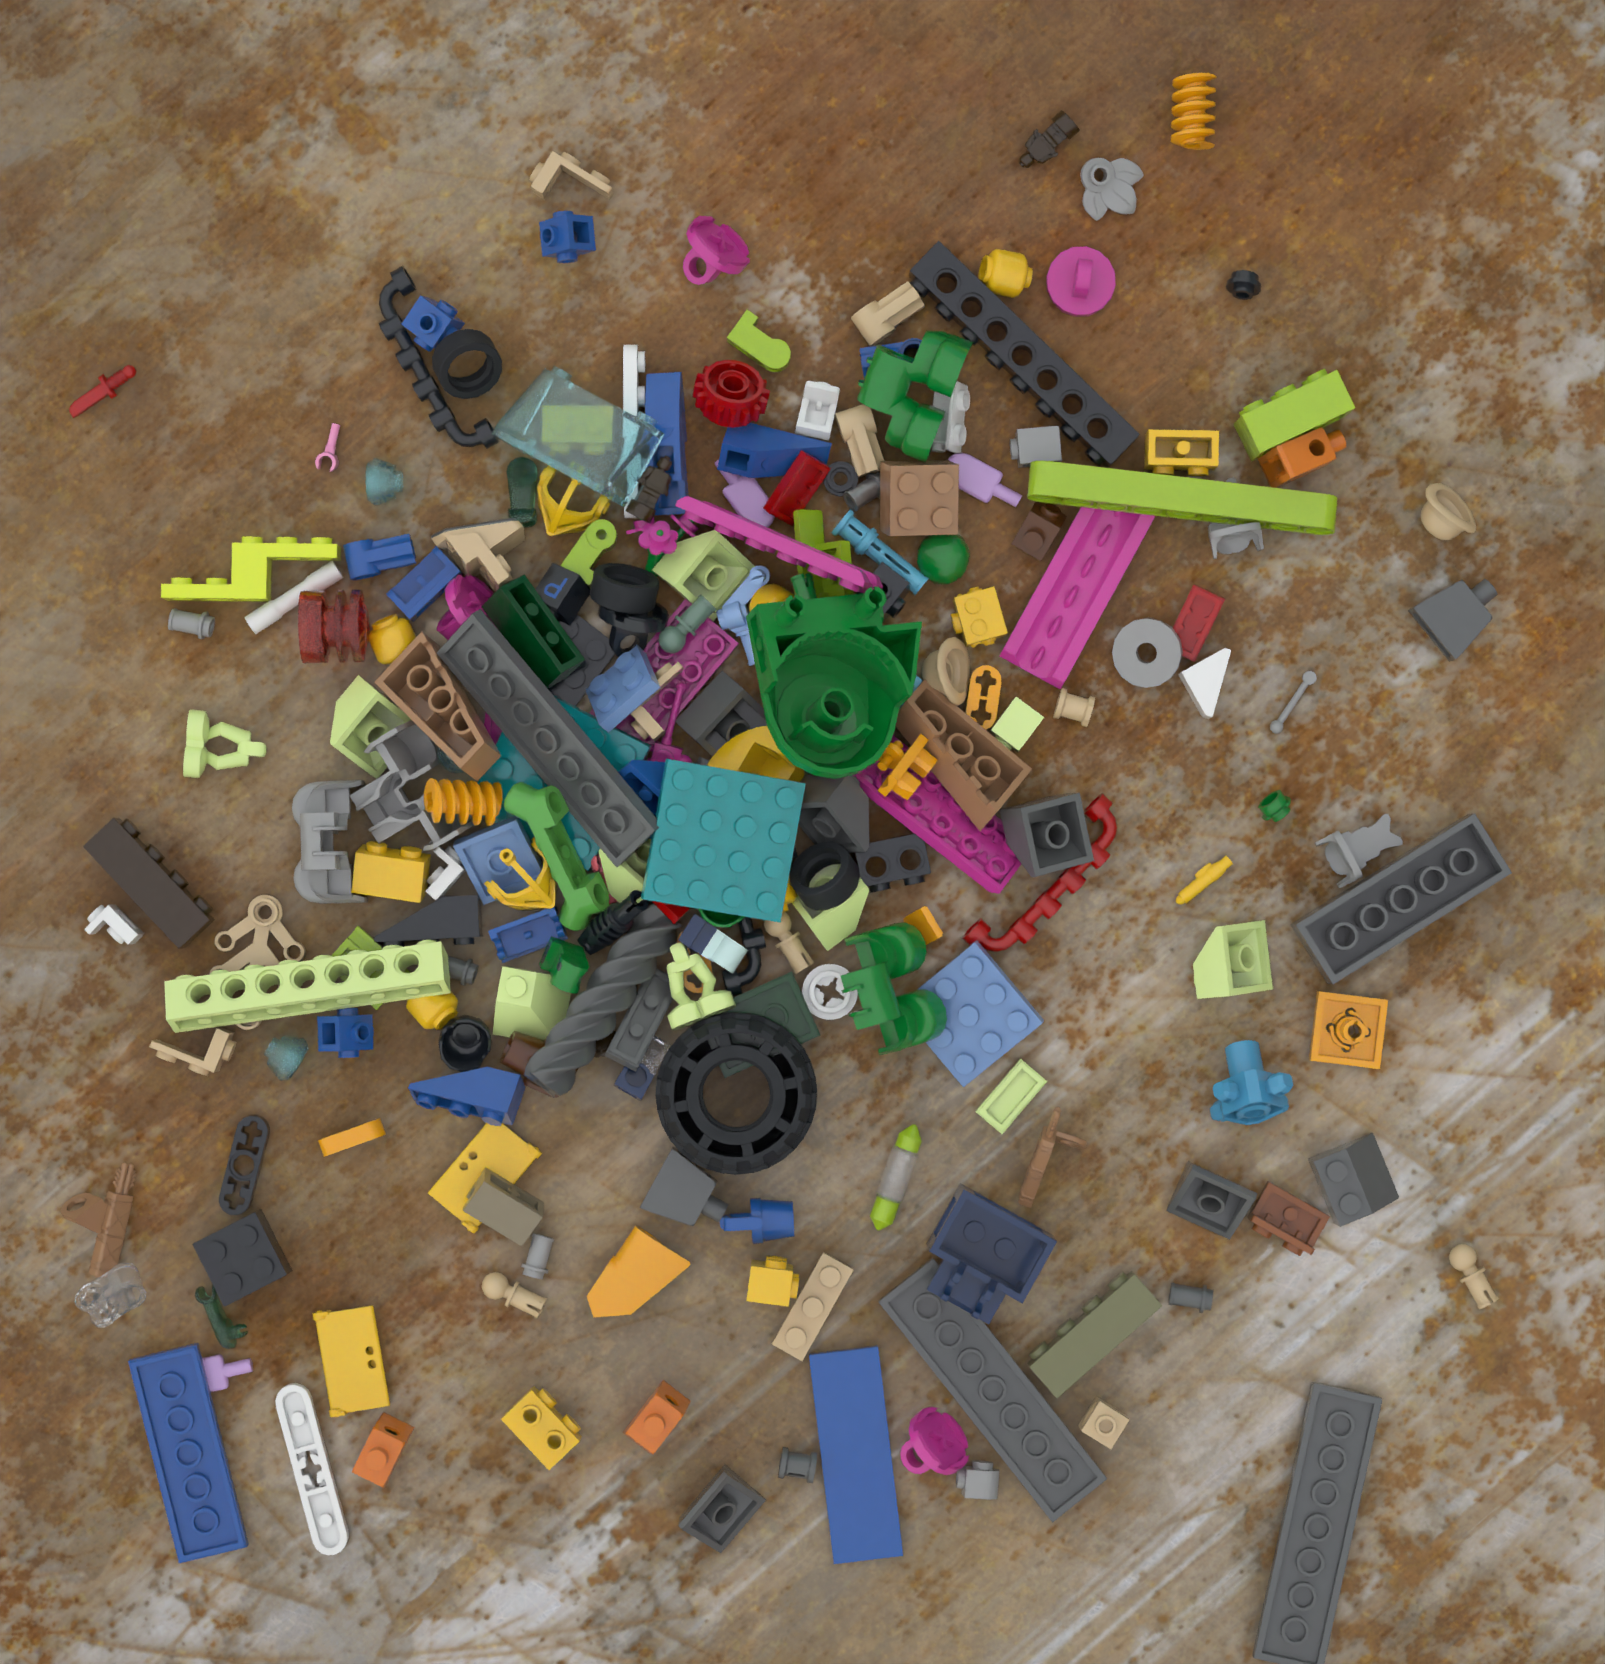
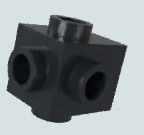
[856,562,910,623]

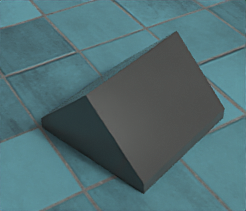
[1166,1161,1257,1240]
[678,1464,766,1553]

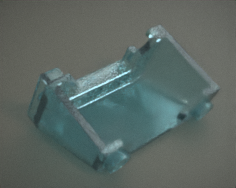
[491,366,665,508]

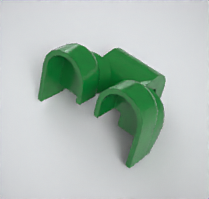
[857,330,973,463]
[840,922,947,1056]

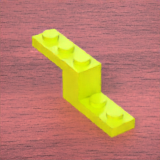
[161,536,341,602]

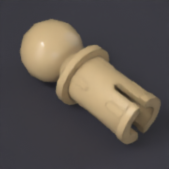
[764,912,814,974]
[1449,1244,1499,1309]
[482,1272,547,1319]

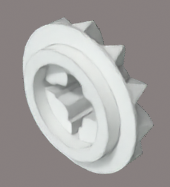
[802,964,858,1020]

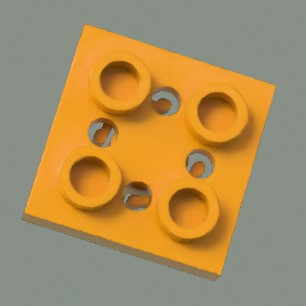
[1309,991,1388,1069]

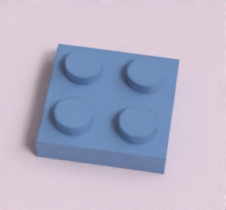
[585,645,661,733]
[453,816,543,905]

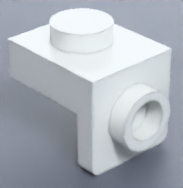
[795,381,840,441]

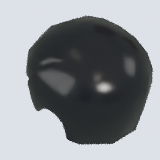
[438,1015,492,1072]

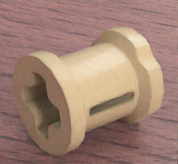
[1053,688,1095,727]

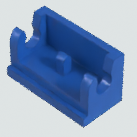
[386,546,463,622]
[488,906,568,963]

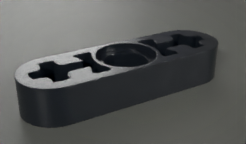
[219,1115,270,1215]

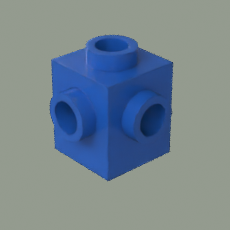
[539,211,596,263]
[402,295,465,352]
[317,1008,374,1058]

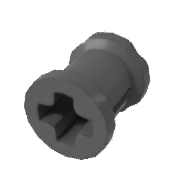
[778,1447,817,1483]

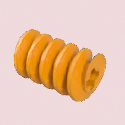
[1171,73,1217,150]
[424,778,502,826]

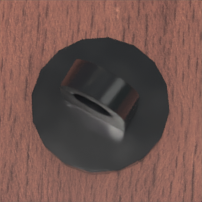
[598,602,669,657]

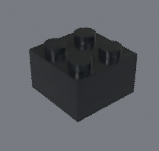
[192,1209,293,1307]

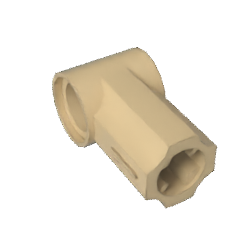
[851,281,925,347]
[835,404,884,477]

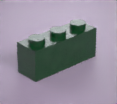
[482,574,585,689]

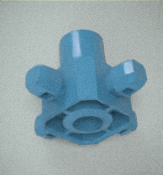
[1210,1040,1293,1125]

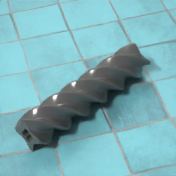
[524,904,683,1098]

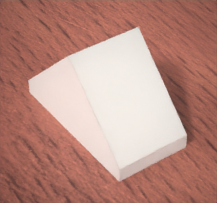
[1178,648,1231,719]

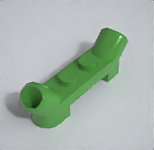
[504,781,610,931]

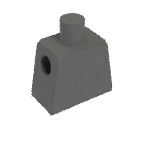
[1408,579,1498,662]
[640,1147,729,1226]

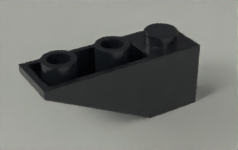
[374,895,483,947]

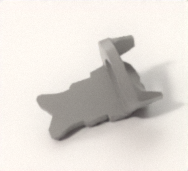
[1208,477,1264,559]
[1315,814,1403,888]

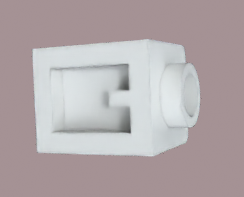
[426,846,466,900]
[84,904,144,944]

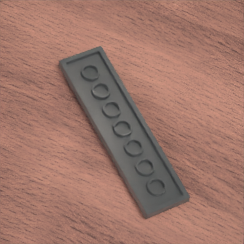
[437,609,660,867]
[878,1257,1107,1523]
[1252,1382,1382,1664]

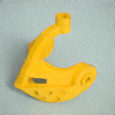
[537,463,612,536]
[484,837,558,910]

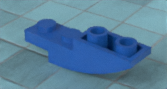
[645,372,688,515]

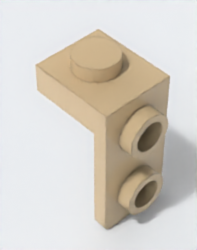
[529,151,613,200]
[631,662,684,741]
[149,1027,236,1076]

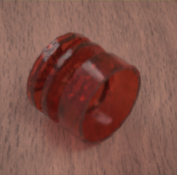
[298,590,370,664]

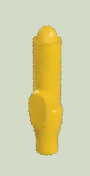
[1176,856,1233,905]

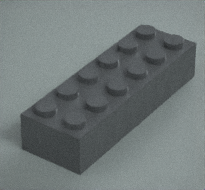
[1290,813,1512,984]

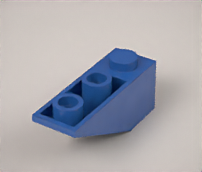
[717,423,832,478]
[408,1067,526,1126]

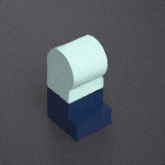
[678,914,748,973]

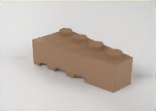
[374,632,501,781]
[896,679,1032,831]

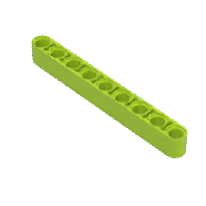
[1027,460,1337,535]

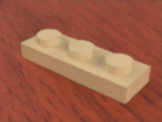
[772,1252,854,1361]

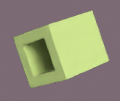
[989,697,1044,752]

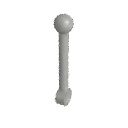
[1270,671,1317,734]

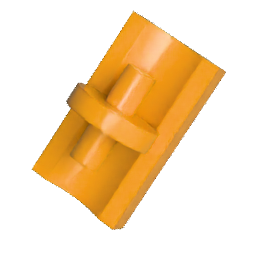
[877,734,938,800]

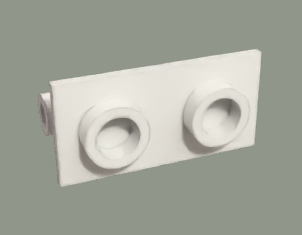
[931,381,970,454]

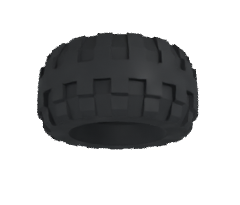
[655,1012,817,1175]

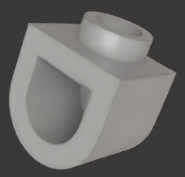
[956,1460,1000,1500]

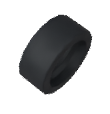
[432,329,502,399]
[590,563,659,614]
[789,842,860,910]

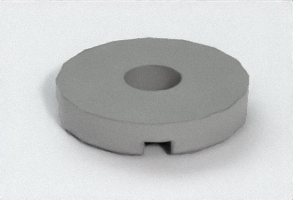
[1112,617,1183,688]

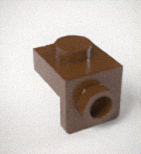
[1011,502,1067,561]

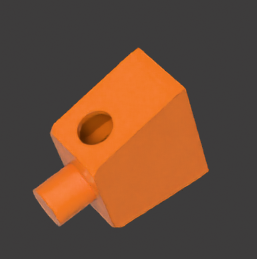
[1258,427,1346,488]
[623,1380,691,1455]
[352,1412,415,1488]

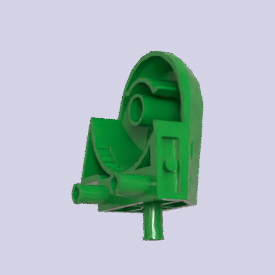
[746,573,922,779]

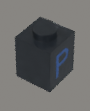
[535,563,590,625]

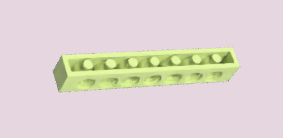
[164,940,451,1033]

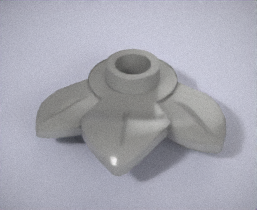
[1080,157,1144,221]

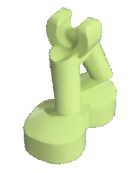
[183,709,267,778]
[666,942,736,1030]

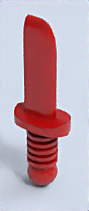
[69,365,136,418]

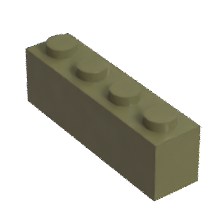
[1027,1271,1162,1398]

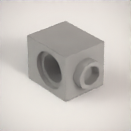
[1010,426,1062,468]

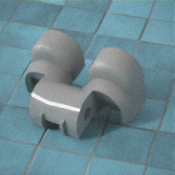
[349,720,474,851]
[292,780,368,904]

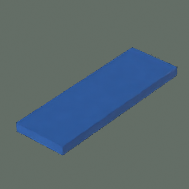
[128,1343,249,1563]
[809,1345,903,1564]

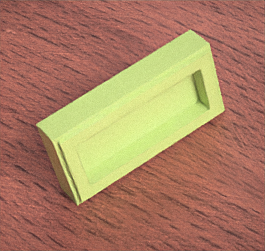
[975,1058,1047,1134]

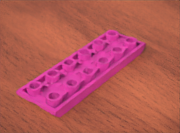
[675,496,883,593]
[999,507,1155,690]
[589,599,739,745]
[853,735,1021,894]

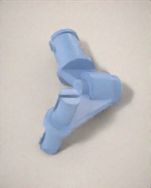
[716,565,770,666]

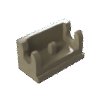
[463,1167,544,1246]

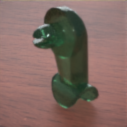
[506,457,538,528]
[195,1284,248,1349]

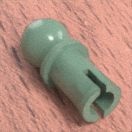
[658,594,717,654]

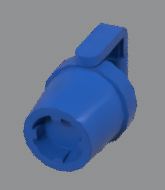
[720,1198,795,1244]

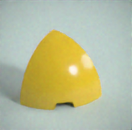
[707,726,804,782]

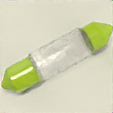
[870,1124,922,1230]

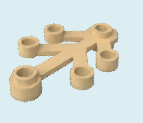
[209,895,306,1030]

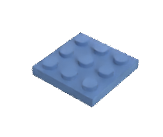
[917,940,1044,1087]

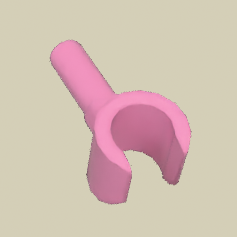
[315,423,340,472]

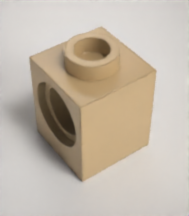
[1078,1396,1130,1449]

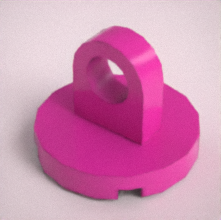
[683,216,750,285]
[1046,246,1116,317]
[437,574,496,640]
[900,1407,969,1475]

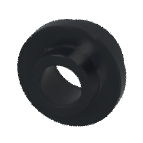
[1226,270,1261,300]
[823,461,858,496]

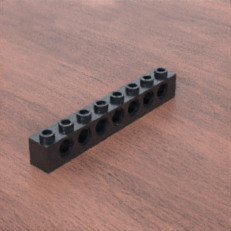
[909,241,1140,468]

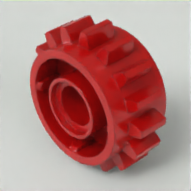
[692,360,770,428]

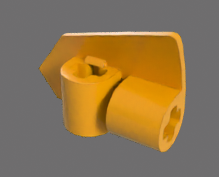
[587,1225,691,1318]

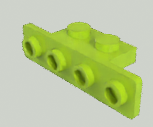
[793,509,854,598]

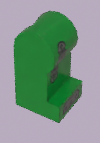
[539,936,589,994]

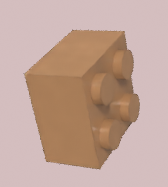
[880,460,959,536]

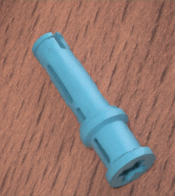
[831,509,929,595]

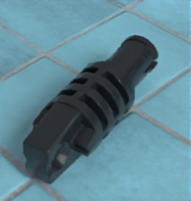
[577,890,649,955]

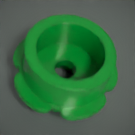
[1258,790,1291,822]

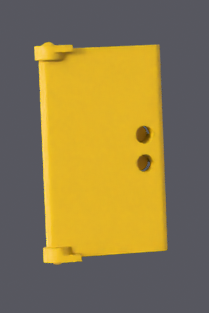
[428,1123,542,1234]
[312,1305,390,1418]

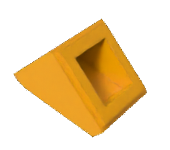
[903,906,943,945]

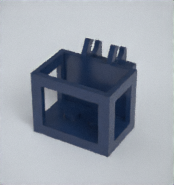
[926,1183,1057,1324]

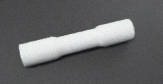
[244,560,344,634]

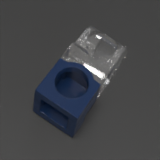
[614,1035,671,1101]

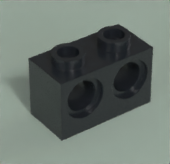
[855,834,931,893]

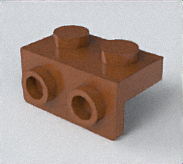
[1247,1181,1330,1256]

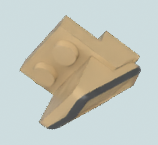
[431,518,525,593]

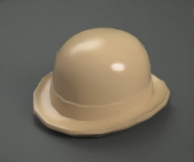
[1421,483,1476,540]
[922,637,970,706]

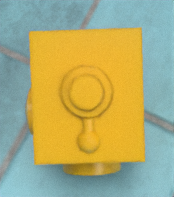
[950,586,1008,648]

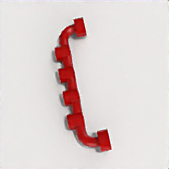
[962,793,1117,952]

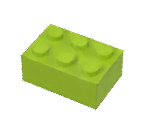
[1233,369,1355,462]

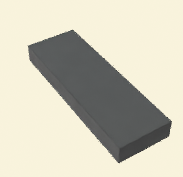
[605,968,673,1072]

